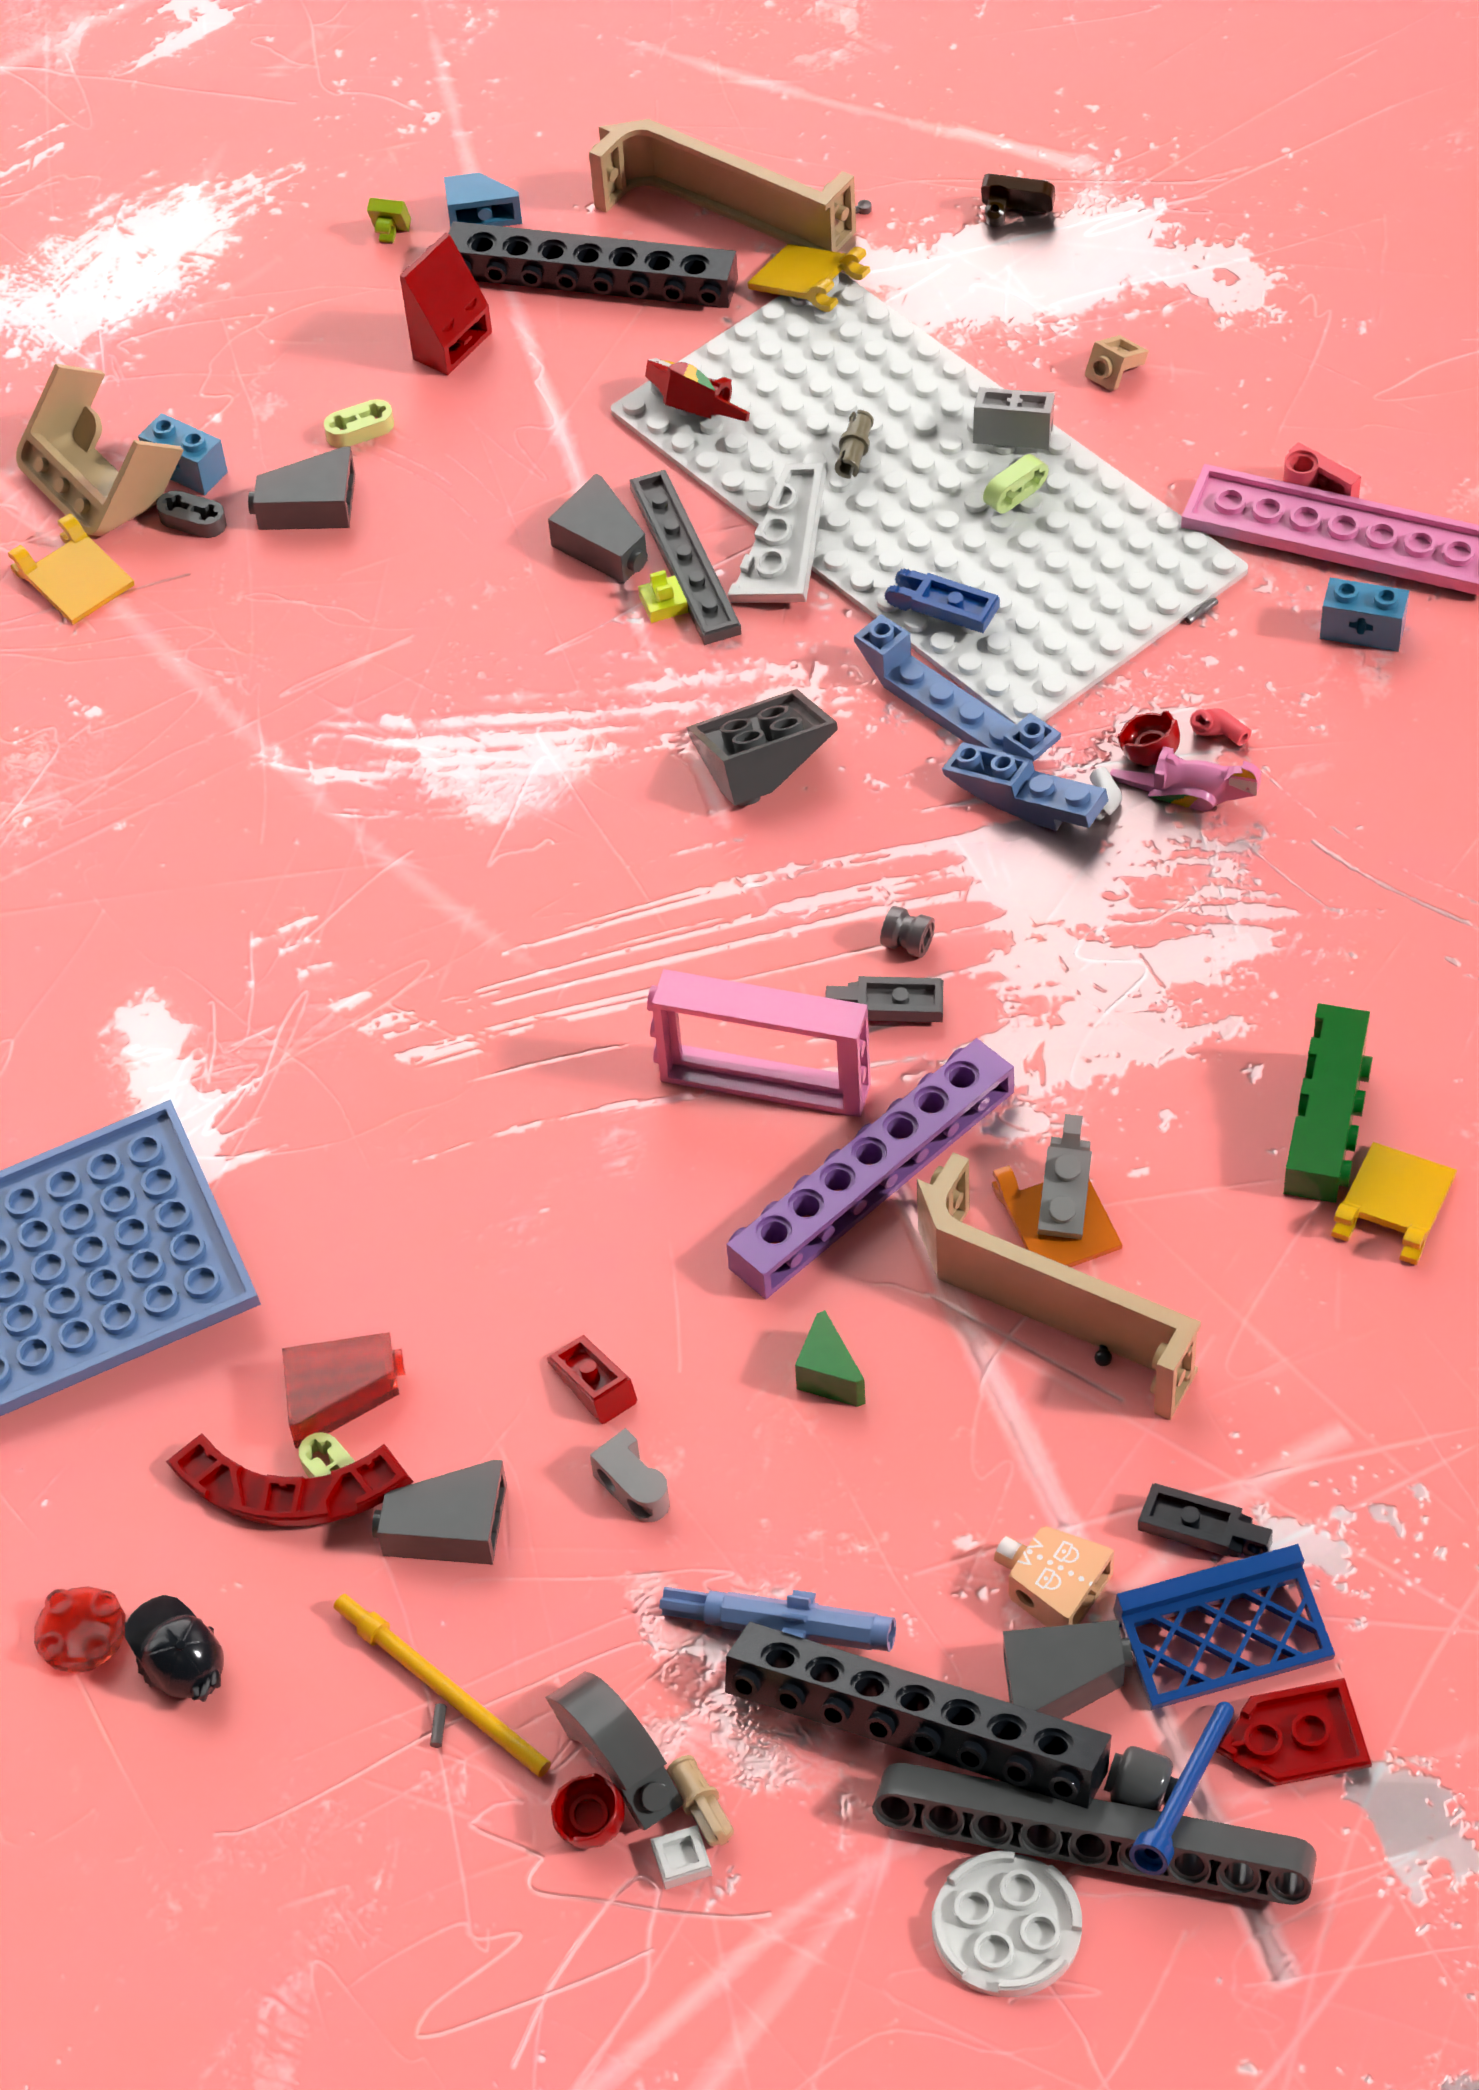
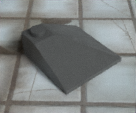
[686,689,838,806]

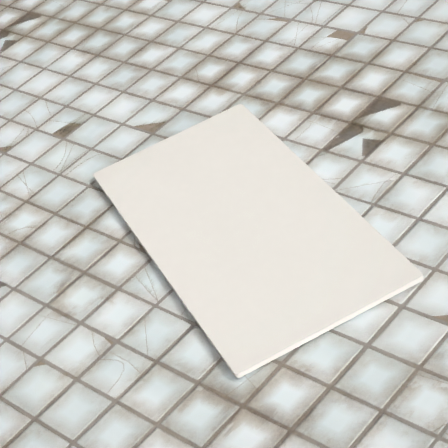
[611,272,1248,724]

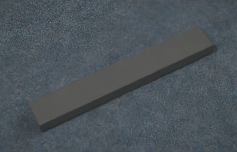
[629,469,742,645]

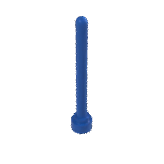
[1129,1702,1234,1875]

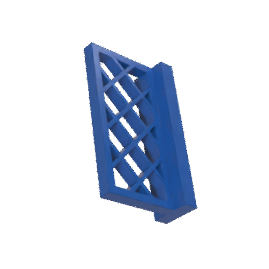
[1113,1544,1335,1710]

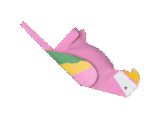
[1110,746,1261,812]

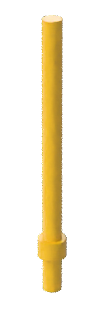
[333,1593,551,1777]

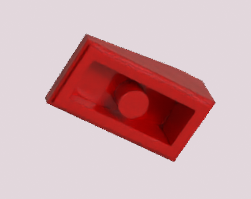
[547,1335,638,1424]

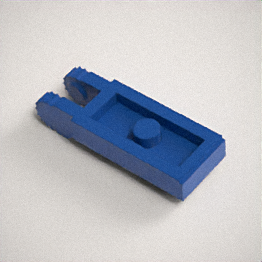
[884,568,1000,633]

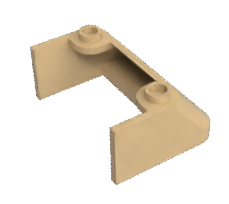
[16,363,184,536]

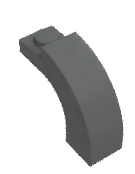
[545,1671,684,1830]

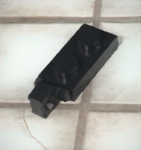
[1138,1483,1273,1558]

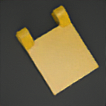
[747,244,871,312]
[8,513,135,625]
[1331,1142,1457,1265]

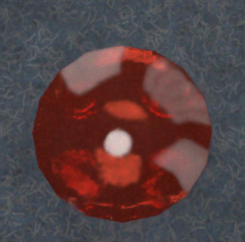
[34,1586,126,1673]

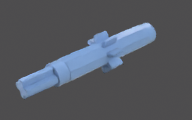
[659,1587,896,1652]

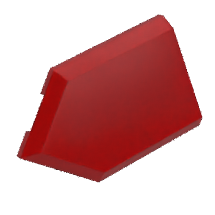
[1215,1678,1372,1786]

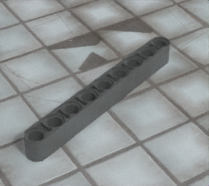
[872,1763,1317,1905]

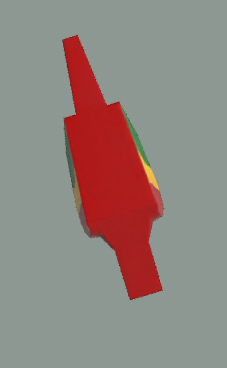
[645,358,750,422]

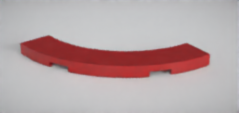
[166,1433,414,1526]

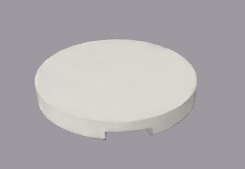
[932,1850,1082,1998]

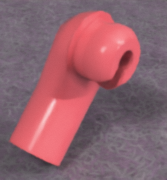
[1190,708,1252,746]

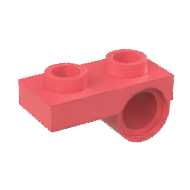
[1283,442,1361,498]

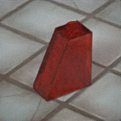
[282,1332,406,1448]

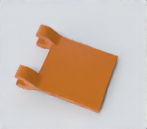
[992,1165,1123,1267]

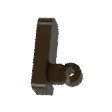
[981,173,1056,227]

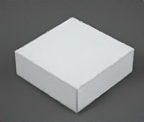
[650,1825,713,1890]

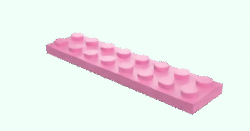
[1181,464,1479,595]

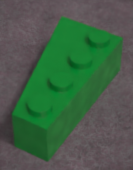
[1283,1003,1373,1203]

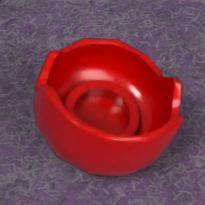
[1118,710,1180,767]
[551,1773,625,1849]

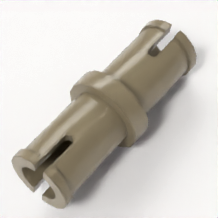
[834,410,874,479]

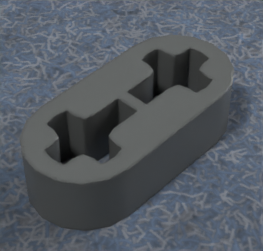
[157,490,227,538]

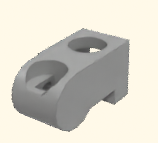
[590,1428,670,1522]

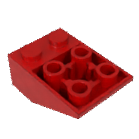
[400,232,492,376]

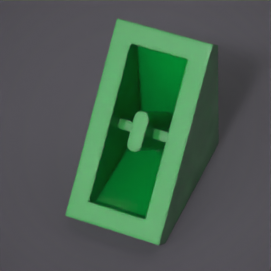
[795,1310,866,1407]

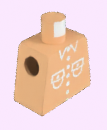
[994,1526,1114,1627]

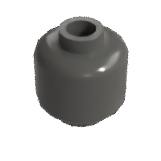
[1104,1746,1178,1811]

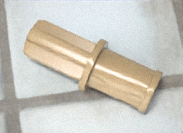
[667,1755,734,1847]

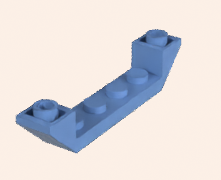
[854,614,1061,762]

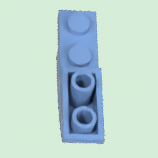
[942,742,1109,831]

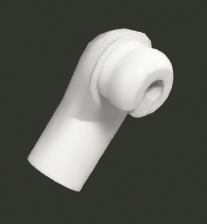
[1089,767,1122,821]

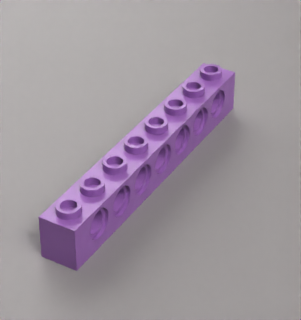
[726,1038,1014,1300]

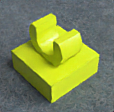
[638,570,688,623]

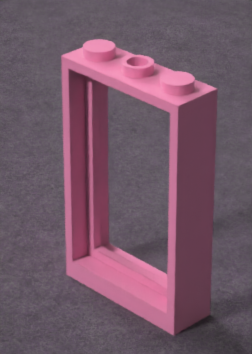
[647,969,871,1117]

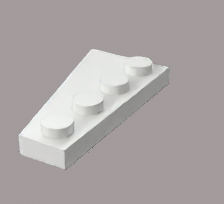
[727,463,826,603]

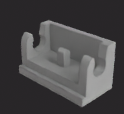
[973,387,1055,450]

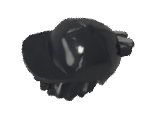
[125,1595,224,1702]

